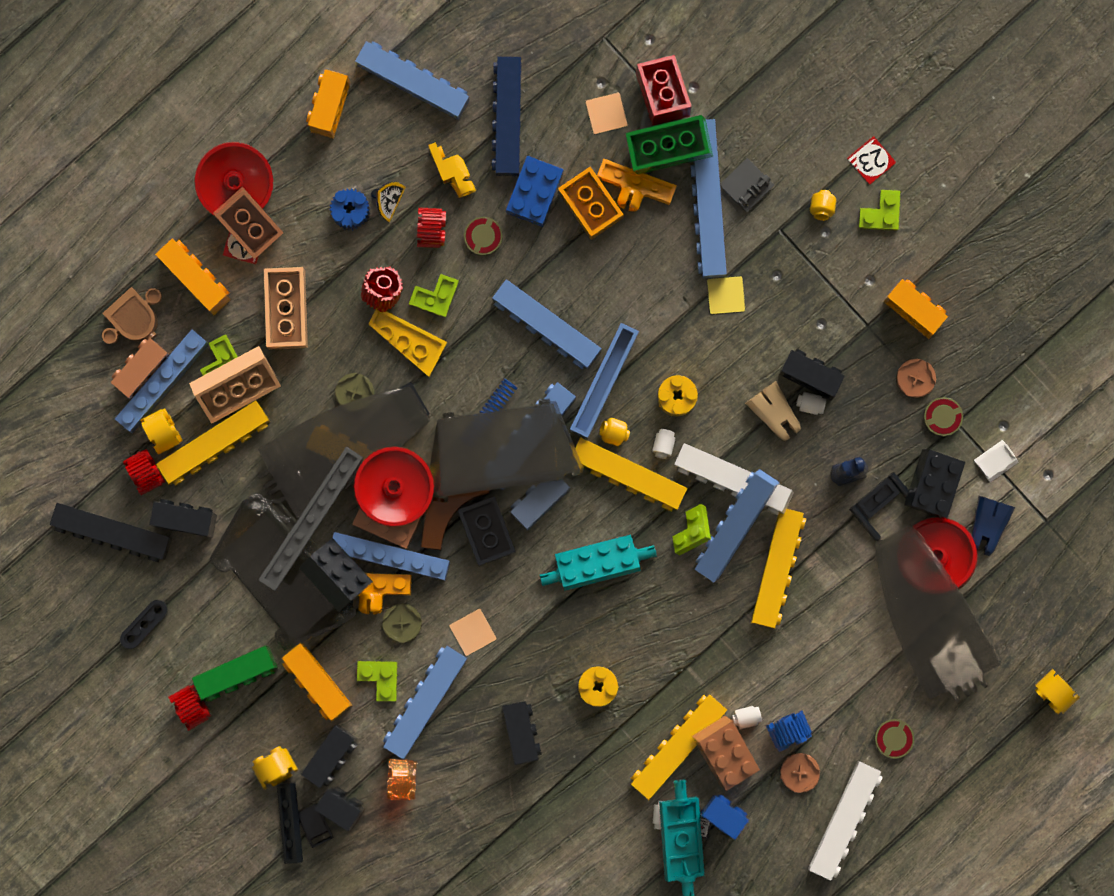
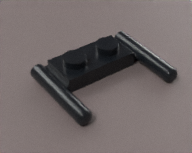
[849,472,909,541]

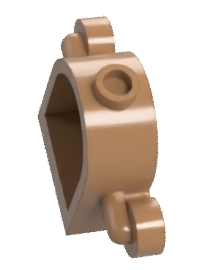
[102,287,162,344]

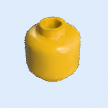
[810,190,836,221]
[599,418,630,446]

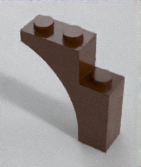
[421,477,490,550]

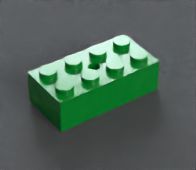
[626,115,713,175]
[192,646,278,702]

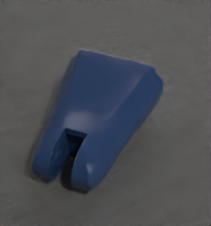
[830,457,868,486]
[971,496,1015,556]

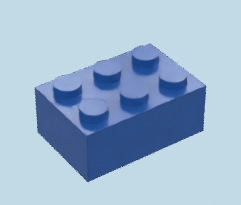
[506,156,564,227]
[700,794,749,840]

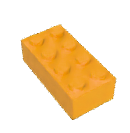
[155,238,231,315]
[282,643,353,721]

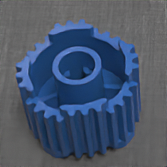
[330,188,370,231]
[766,711,812,752]

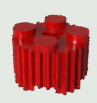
[417,208,446,248]
[361,266,403,312]
[123,449,165,496]
[168,684,211,731]

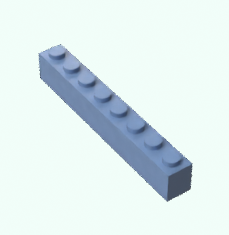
[690,119,727,279]

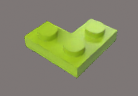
[859,190,900,231]
[409,274,459,318]
[200,334,238,376]
[672,504,711,556]
[357,661,397,701]

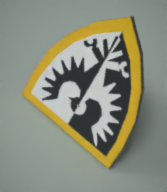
[371,182,406,222]

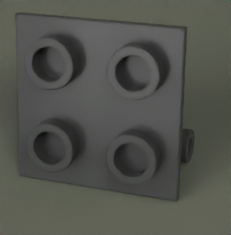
[720,158,775,212]

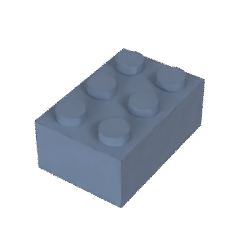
[511,470,570,531]

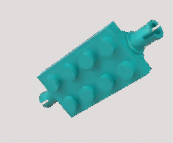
[540,534,657,591]
[659,780,705,896]

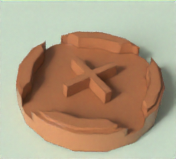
[896,359,936,398]
[780,753,820,793]

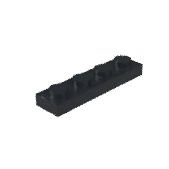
[276,783,303,864]

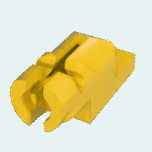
[428,142,476,198]

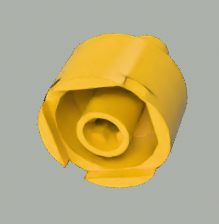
[658,375,698,416]
[140,408,183,455]
[578,667,618,706]
[1035,669,1080,715]
[252,746,298,790]

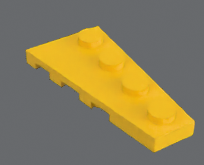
[369,308,447,378]

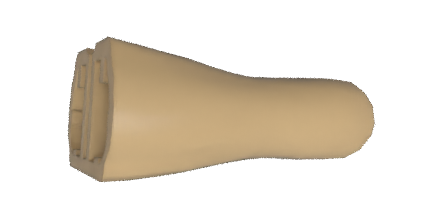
[745,381,801,441]

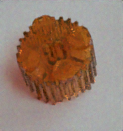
[387,759,417,800]

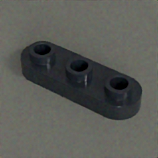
[120,600,168,649]

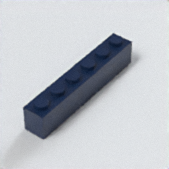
[492,57,521,176]

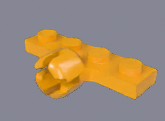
[597,159,677,212]
[358,573,412,614]

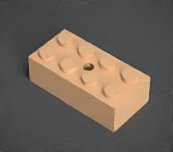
[264,267,308,350]
[189,346,281,424]

